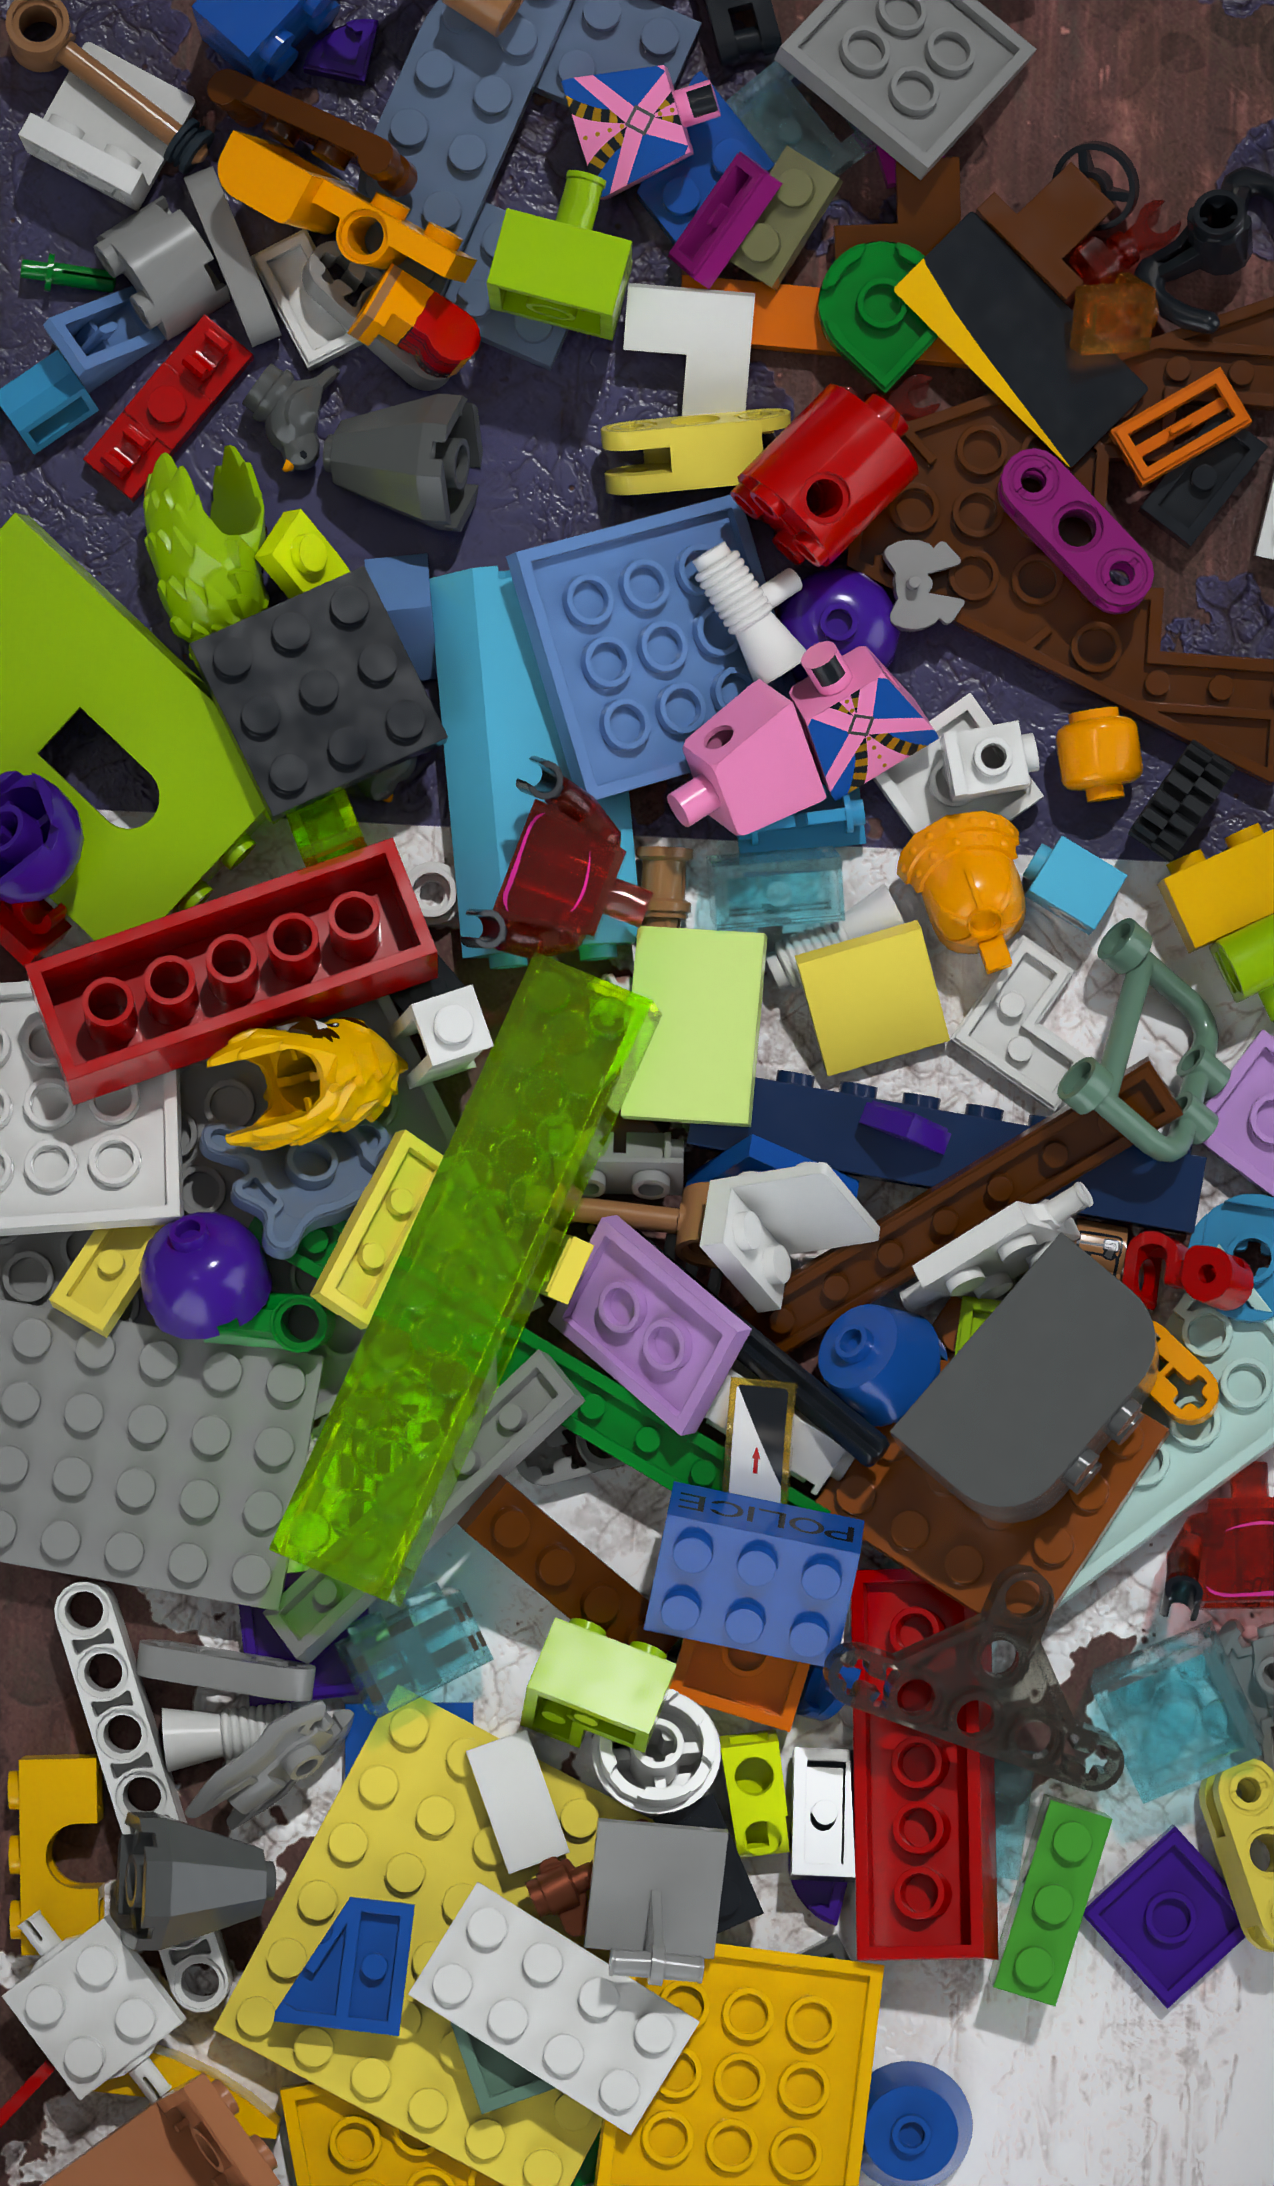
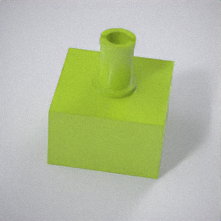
[487,170,632,341]

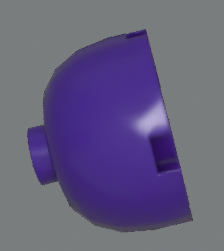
[776,568,900,683]
[0,771,84,904]
[139,1212,273,1339]

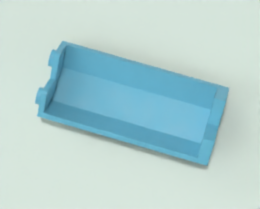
[429,566,641,969]

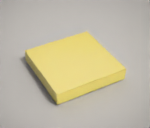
[794,920,950,1076]

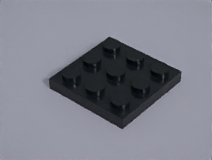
[188,566,448,822]

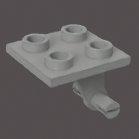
[584,1818,728,1986]

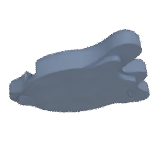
[199,1119,390,1260]

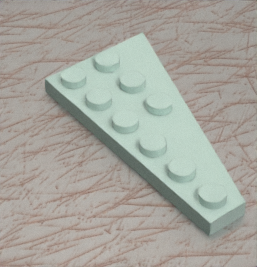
[1056,1244,1274,1609]

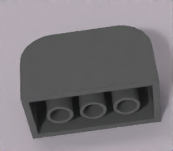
[890,1232,1159,1523]

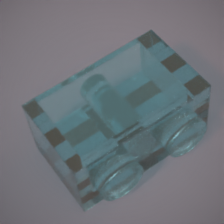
[706,846,845,931]
[334,1582,494,1718]

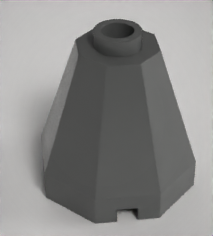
[323,394,483,532]
[116,1812,276,1951]

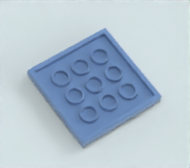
[506,495,796,803]

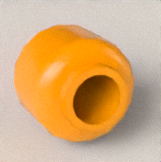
[1055,707,1143,802]

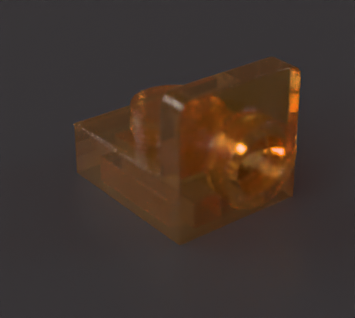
[1070,272,1159,355]

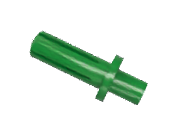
[20,253,116,293]

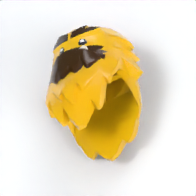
[207,1015,408,1151]

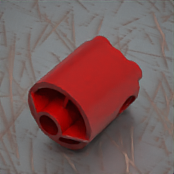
[730,383,919,567]

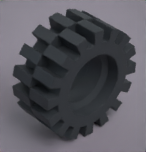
[1128,739,1235,863]

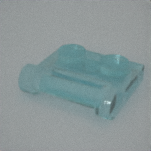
[725,61,879,177]

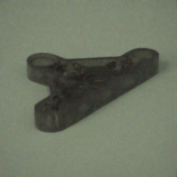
[823,1564,1125,1792]

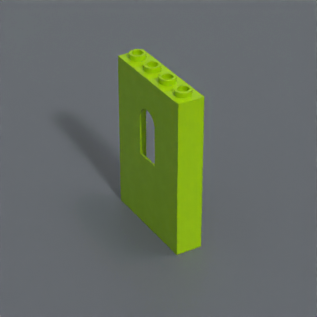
[0,513,283,941]

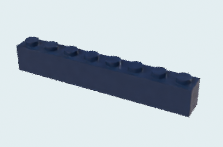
[686,1070,1207,1235]

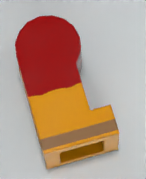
[347,263,481,378]

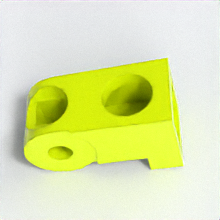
[719,1729,790,1858]

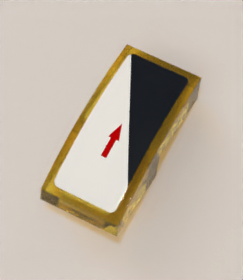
[723,1376,798,1505]

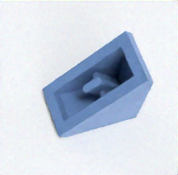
[43,286,166,394]
[364,553,438,682]

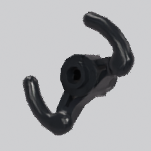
[1133,166,1274,334]

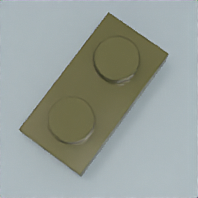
[729,145,843,290]

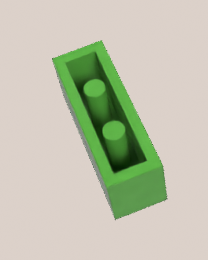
[988,1794,1113,2007]

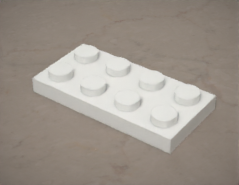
[408,1882,700,2135]

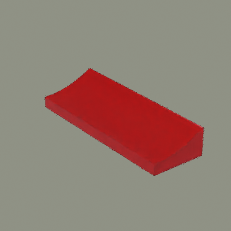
[851,1568,999,1961]

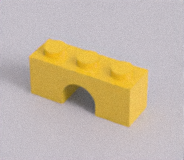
[8,1754,105,1956]

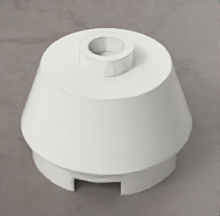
[592,1689,721,1814]

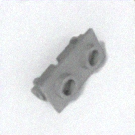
[554,1130,684,1200]

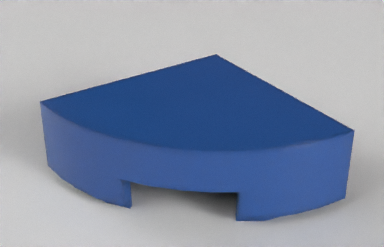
[796,1660,861,1721]

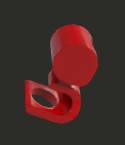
[1122,1231,1254,1311]

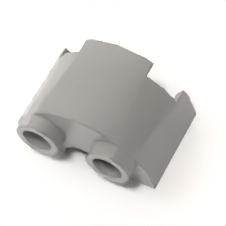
[94,196,230,341]

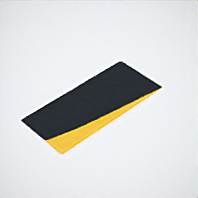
[894,212,1148,467]

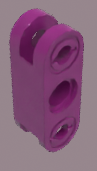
[997,448,1154,615]

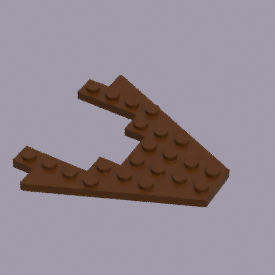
[846,296,1274,785]

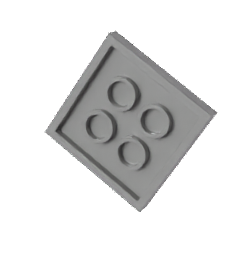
[774,0,1037,180]

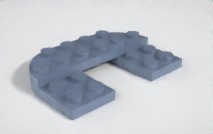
[357,0,702,371]

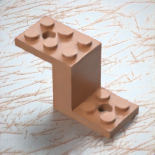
[39,2072,281,2186]

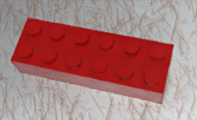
[24,837,438,1106]

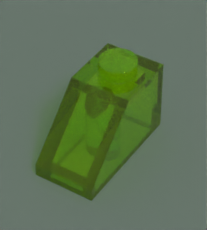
[286,789,368,867]

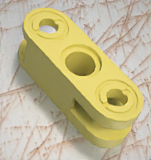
[600,408,791,495]
[1198,1757,1274,1952]

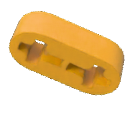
[1148,1320,1220,1426]

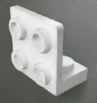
[18,42,196,211]
[700,1162,880,1313]

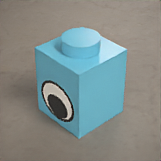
[1022,836,1128,935]

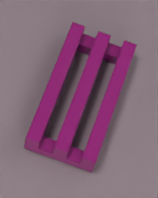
[668,151,783,289]

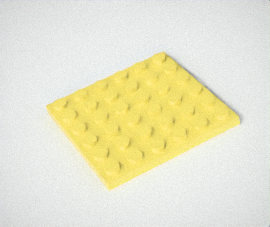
[213,1684,654,2186]

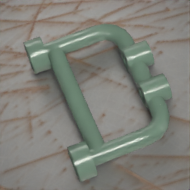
[1057,918,1231,1162]

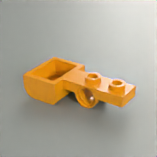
[218,130,477,283]

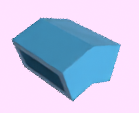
[0,350,99,455]

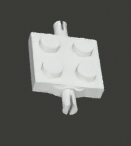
[900,1182,1093,1314]
[2,1909,187,2104]

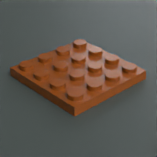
[815,1296,1170,1649]

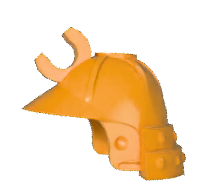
[897,810,1026,975]

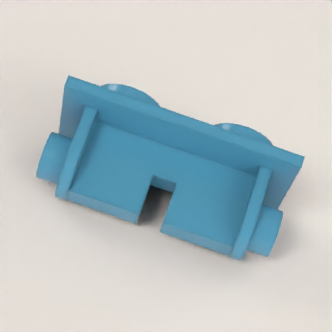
[737,785,866,860]

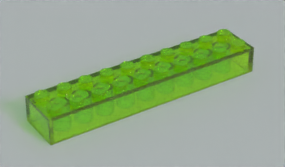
[269,952,662,1607]

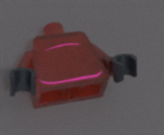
[461,756,654,960]
[1159,1461,1274,1621]

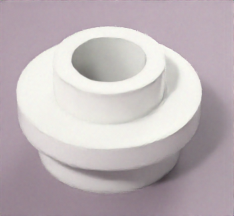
[407,861,458,926]

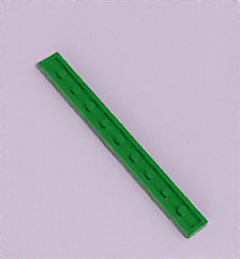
[248,1216,831,1513]

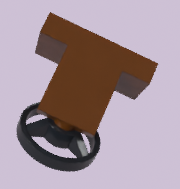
[975,141,1140,306]

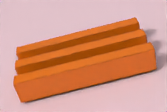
[1109,367,1253,489]

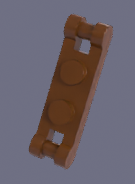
[207,68,418,197]

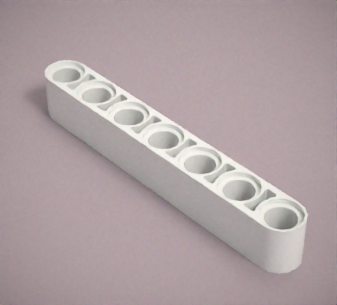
[54,1579,233,2013]

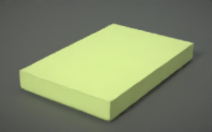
[621,926,768,1127]

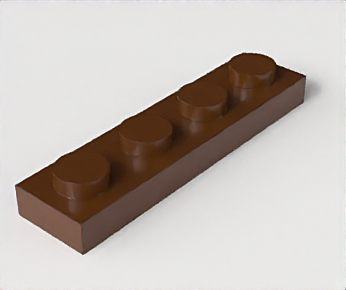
[457,1474,680,1654]

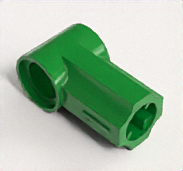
[204,1292,336,1353]

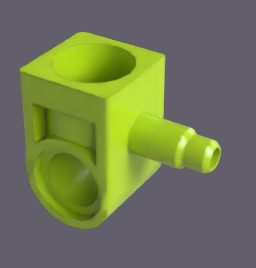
[1209,913,1274,1023]

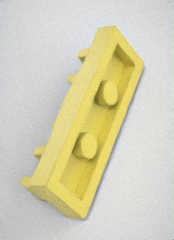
[310,1129,456,1330]

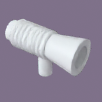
[692,541,807,684]
[766,883,904,989]
[162,1702,297,1772]

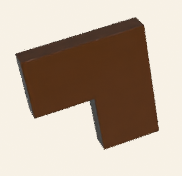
[833,157,961,261]

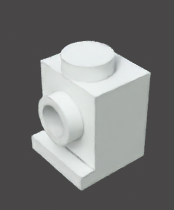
[940,720,1040,803]

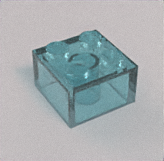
[1090,1620,1264,1804]

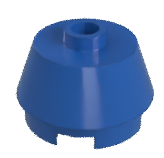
[818,1304,948,1427]
[860,2061,973,2186]

